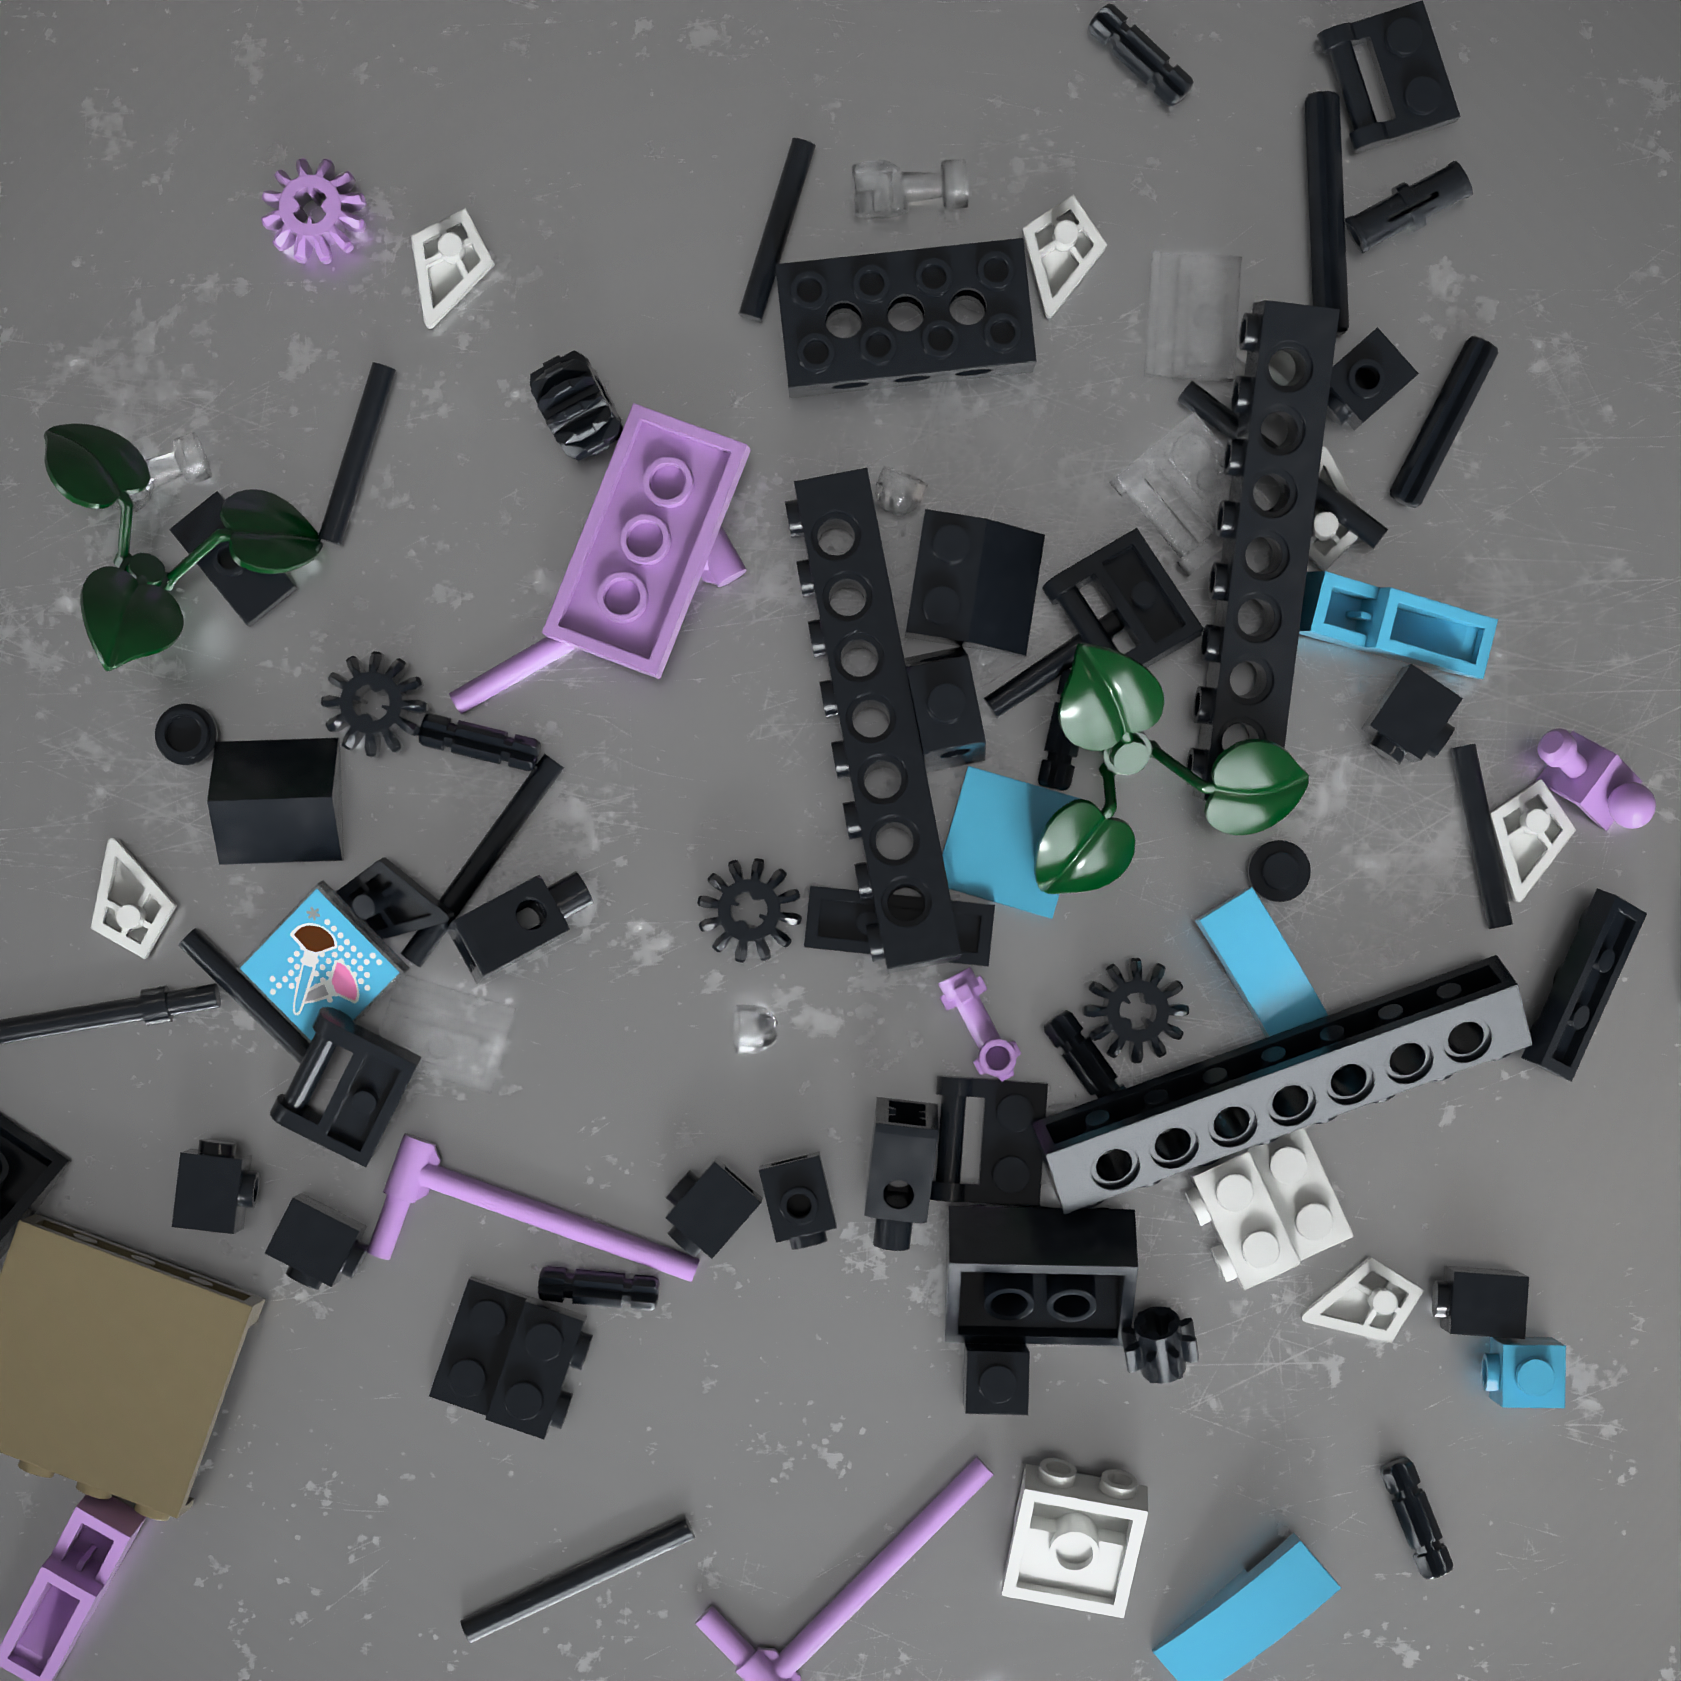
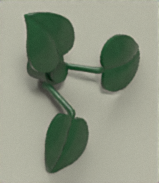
[44,423,323,672]
[1034,643,1309,894]

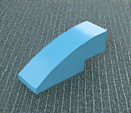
[1299,571,1498,679]
[1195,887,1328,1038]
[1152,1533,1341,1681]

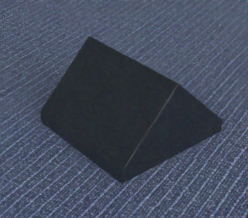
[207,738,344,865]

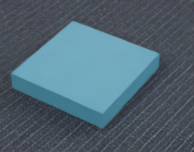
[942,766,1081,919]

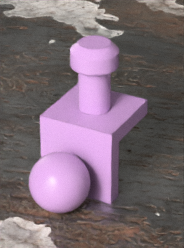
[1537,728,1656,831]

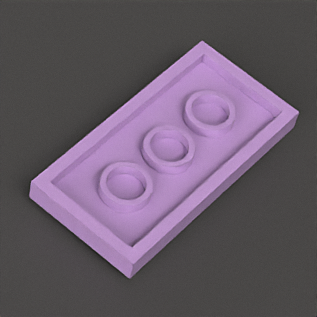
[542,403,751,679]

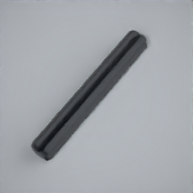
[1305,91,1349,336]

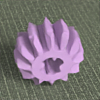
[261,158,367,264]

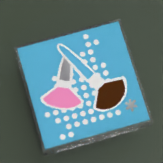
[236,880,410,1043]

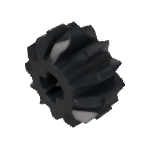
[530,350,623,461]
[321,651,428,757]
[697,858,802,963]
[1082,958,1189,1064]

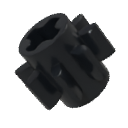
[1121,1306,1199,1384]

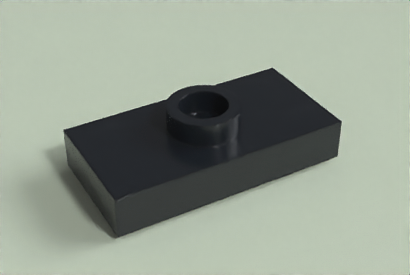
[169,491,297,627]

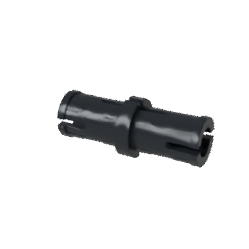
[1345,161,1473,253]

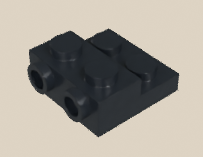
[429,1277,593,1440]

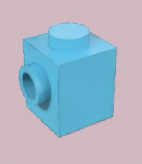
[1482,1337,1566,1408]

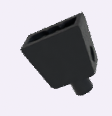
[904,646,986,773]
[447,871,594,984]
[864,1097,939,1251]

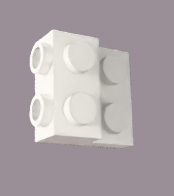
[1185,1128,1354,1290]
[1002,1458,1148,1618]

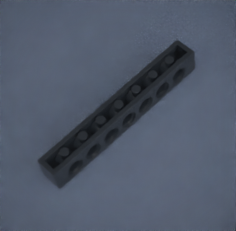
[1186,300,1340,801]
[785,468,962,974]
[1031,955,1533,1214]

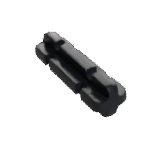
[1088,3,1194,106]
[1038,669,1079,791]
[419,713,540,771]
[1044,1010,1126,1098]
[538,1266,660,1311]
[1380,1458,1454,1580]

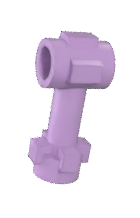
[938,967,1021,1082]

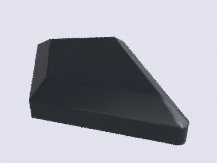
[335,857,454,943]

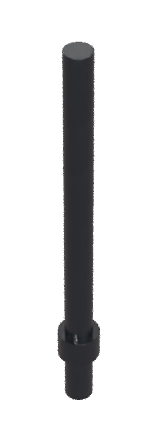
[0,983,221,1044]

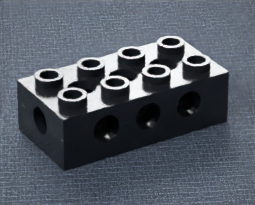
[775,238,1037,398]

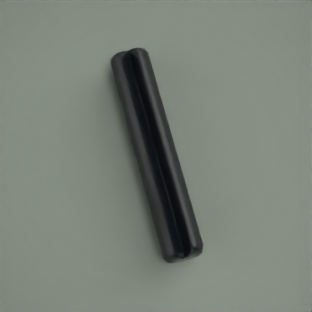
[1390,336,1498,508]

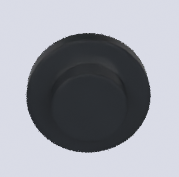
[155,704,218,765]
[1248,840,1311,902]

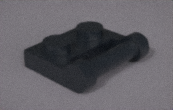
[1317,0,1461,152]
[1042,528,1204,668]
[270,1007,422,1167]
[930,1075,1048,1207]

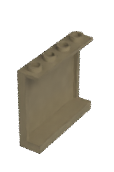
[0,1214,265,1521]

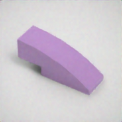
[0,1495,146,1681]

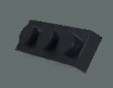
[804,886,995,967]
[1521,888,1647,1082]

